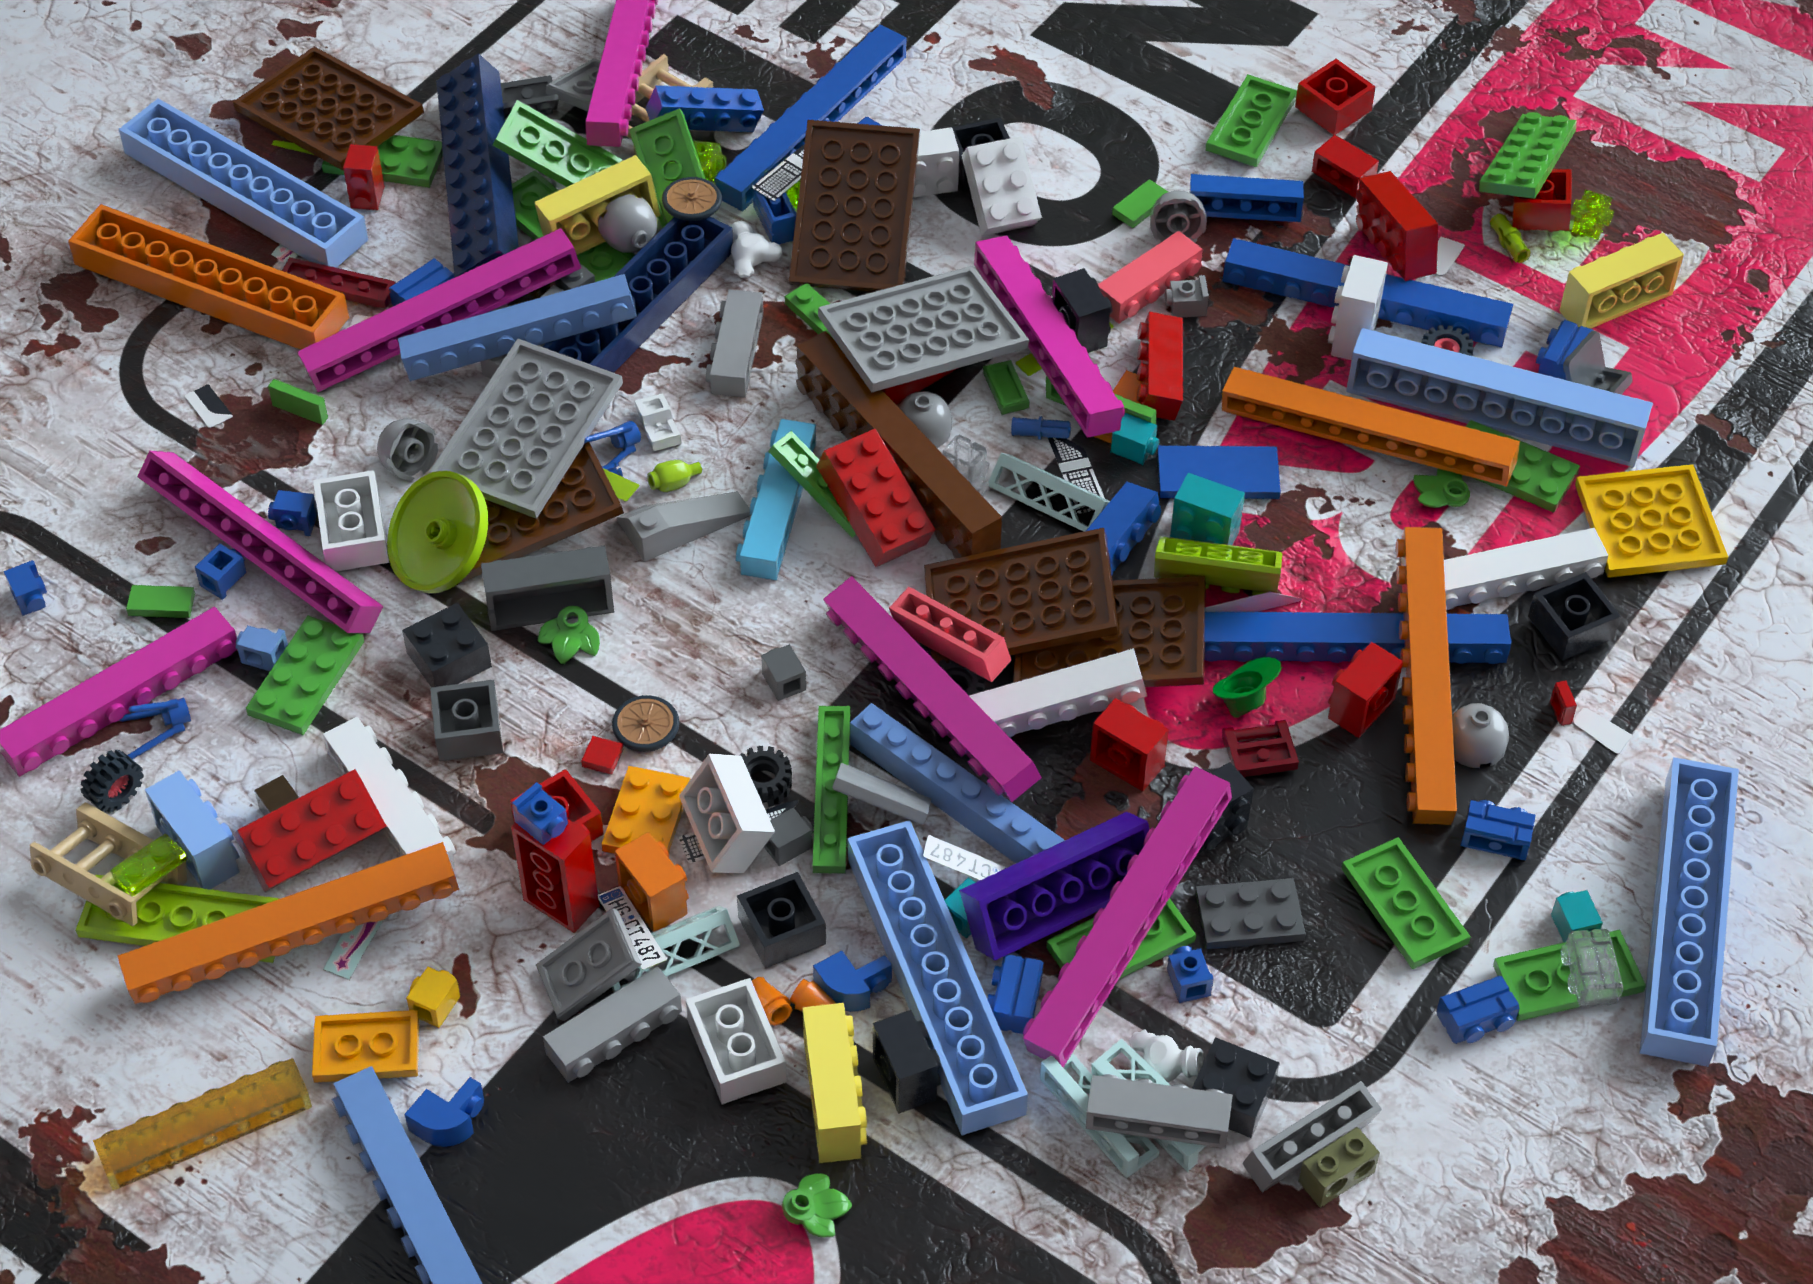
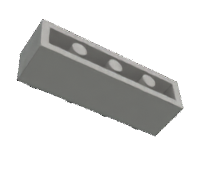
[706,289,764,398]
[543,966,682,1083]
[1086,1074,1233,1148]
[1242,1081,1382,1193]

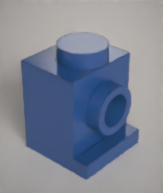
[268,490,318,536]
[195,544,247,600]
[4,560,47,616]
[512,782,568,845]
[1167,946,1214,1003]

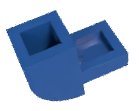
[813,951,892,1012]
[404,1077,484,1147]

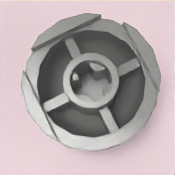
[1150,190,1207,243]
[598,194,657,253]
[898,392,952,448]
[377,418,438,480]
[1452,703,1509,768]

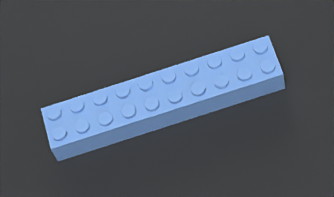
[119,98,368,268]
[1346,328,1653,467]
[1640,757,1739,1067]
[848,820,1028,1136]

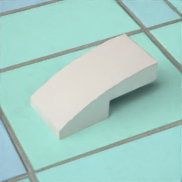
[635,393,682,452]

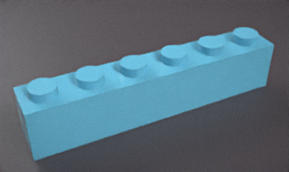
[736,419,816,580]

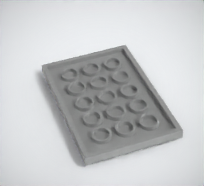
[818,266,1029,392]
[429,339,623,519]

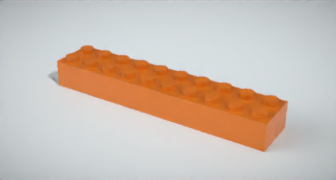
[68,204,349,350]

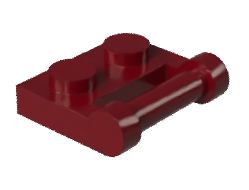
[1222,720,1299,777]

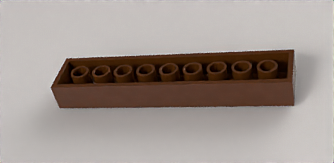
[795,331,1002,558]

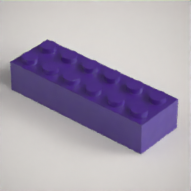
[959,812,1150,960]

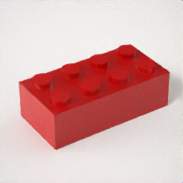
[1356,171,1438,281]
[816,428,936,567]
[233,769,387,892]
[511,818,600,933]

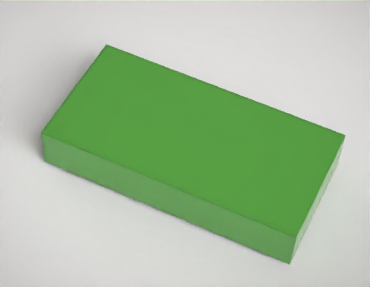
[1112,179,1168,228]
[983,360,1030,415]
[268,379,328,425]
[126,585,195,618]

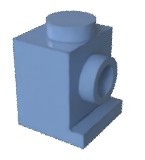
[236,625,288,671]

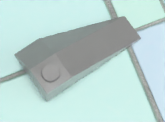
[617,491,752,562]

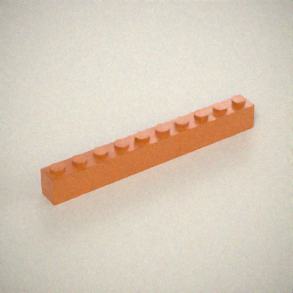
[1222,367,1520,487]
[1395,527,1457,825]
[118,842,459,1004]

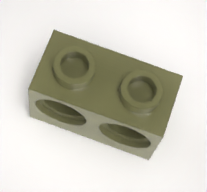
[1298,1127,1380,1208]

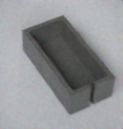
[481,545,615,631]

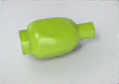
[647,460,702,492]

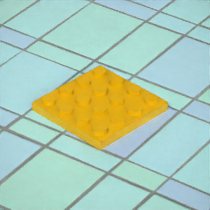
[1575,464,1728,578]

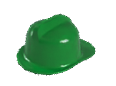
[1213,657,1282,718]

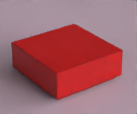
[1550,681,1577,726]
[581,736,623,775]

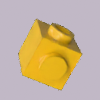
[406,966,460,1028]

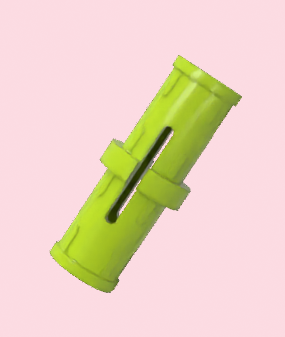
[1490,213,1531,263]

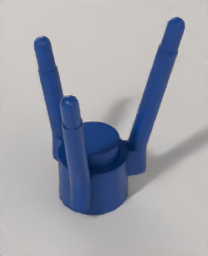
[584,421,641,465]
[120,698,191,759]

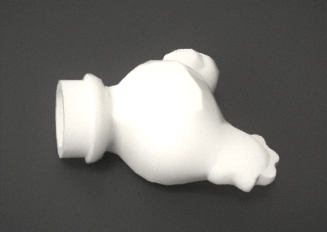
[730,221,782,278]
[1129,1030,1204,1082]

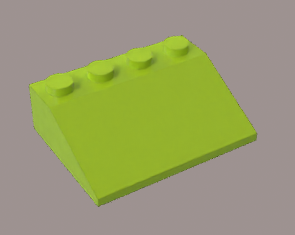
[1154,536,1282,595]

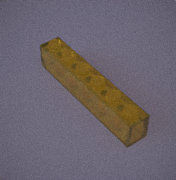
[93,1058,312,1191]

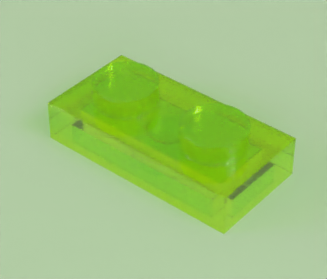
[110,833,187,897]

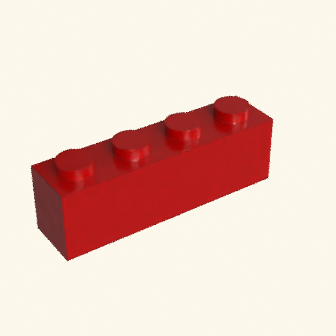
[1137,311,1183,421]

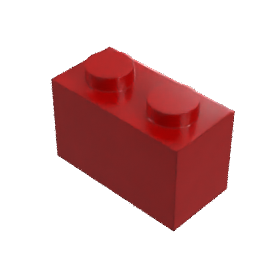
[1311,135,1379,198]
[343,144,385,210]

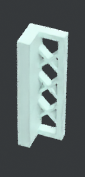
[987,453,1110,532]
[612,906,740,993]
[1091,1038,1206,1172]
[1040,1053,1159,1178]

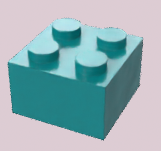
[1170,473,1245,546]

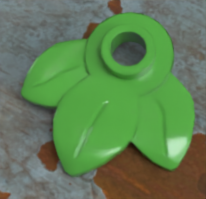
[1413,468,1470,508]
[538,606,600,664]
[782,1174,852,1238]

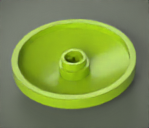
[387,471,488,593]

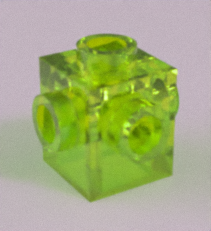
[693,141,726,184]
[1571,190,1614,240]

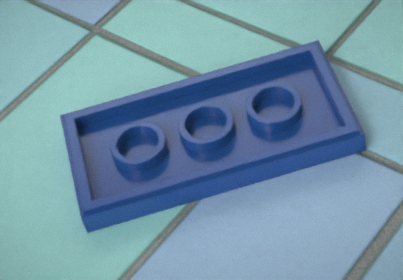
[1157,446,1281,499]

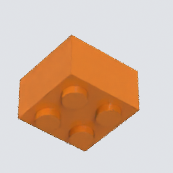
[615,832,689,932]

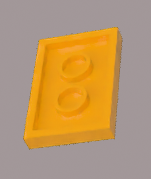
[601,766,691,854]
[312,1010,419,1083]

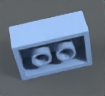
[145,770,240,889]

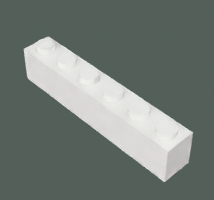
[1444,528,1609,610]
[970,649,1147,737]
[323,717,456,869]

